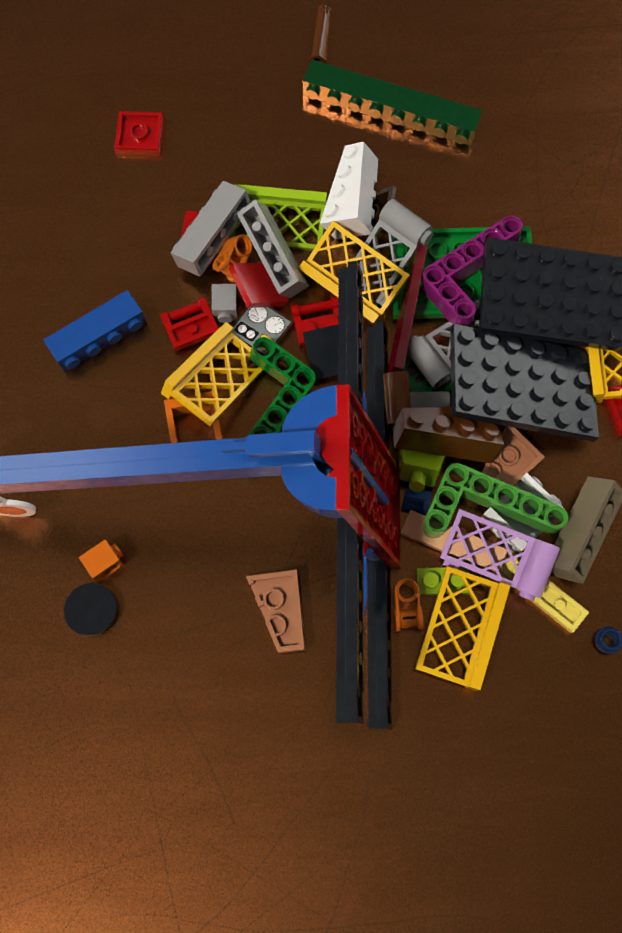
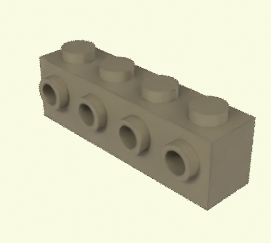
[552,476,622,584]

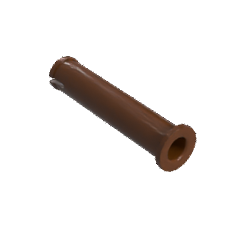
[309,5,331,64]

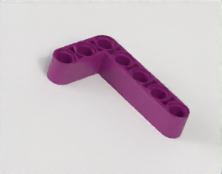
[422,216,523,327]

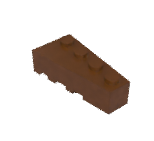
[393,407,504,463]

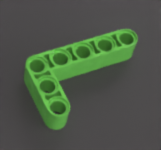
[422,463,568,538]

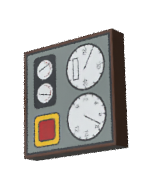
[232,307,294,356]

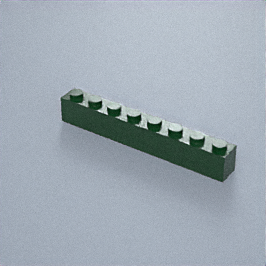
[302,60,483,146]

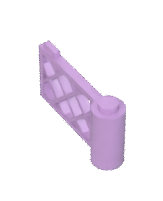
[440,509,560,601]

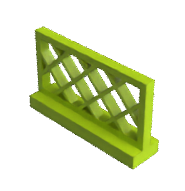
[229,184,327,251]

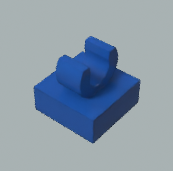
[401,487,431,515]

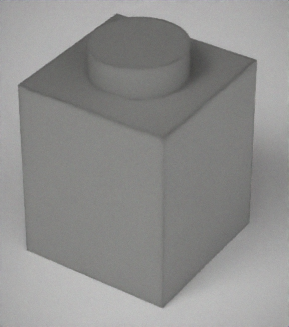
[212,284,238,323]

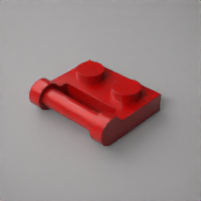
[290,296,339,347]
[159,297,219,352]

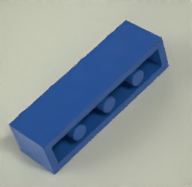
[43,290,146,372]

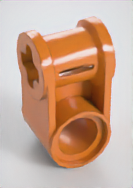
[213,234,252,283]
[393,578,423,632]

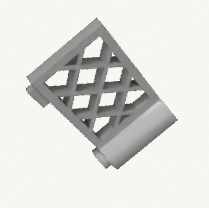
[355,199,433,307]
[407,299,480,389]

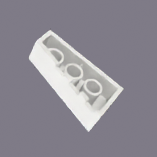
[320,142,378,240]

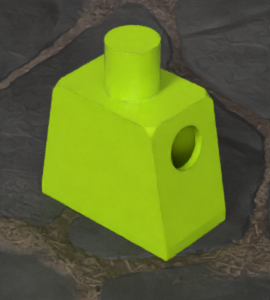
[398,449,447,492]

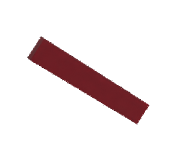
[387,244,428,373]

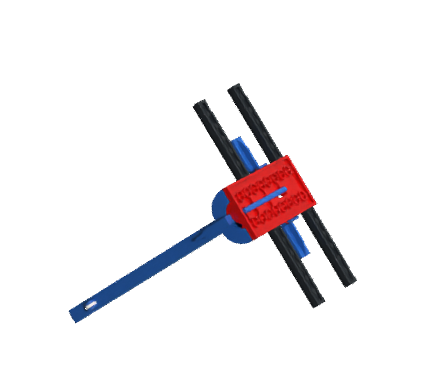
[0,261,401,730]

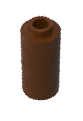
[383,371,411,429]

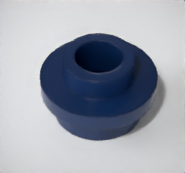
[595,626,622,654]

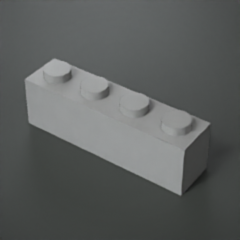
[170,181,251,277]
[237,199,309,298]

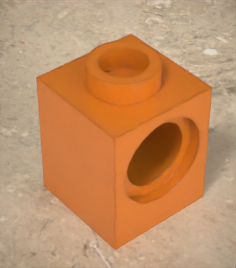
[78,539,124,583]

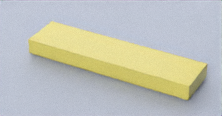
[499,545,589,634]

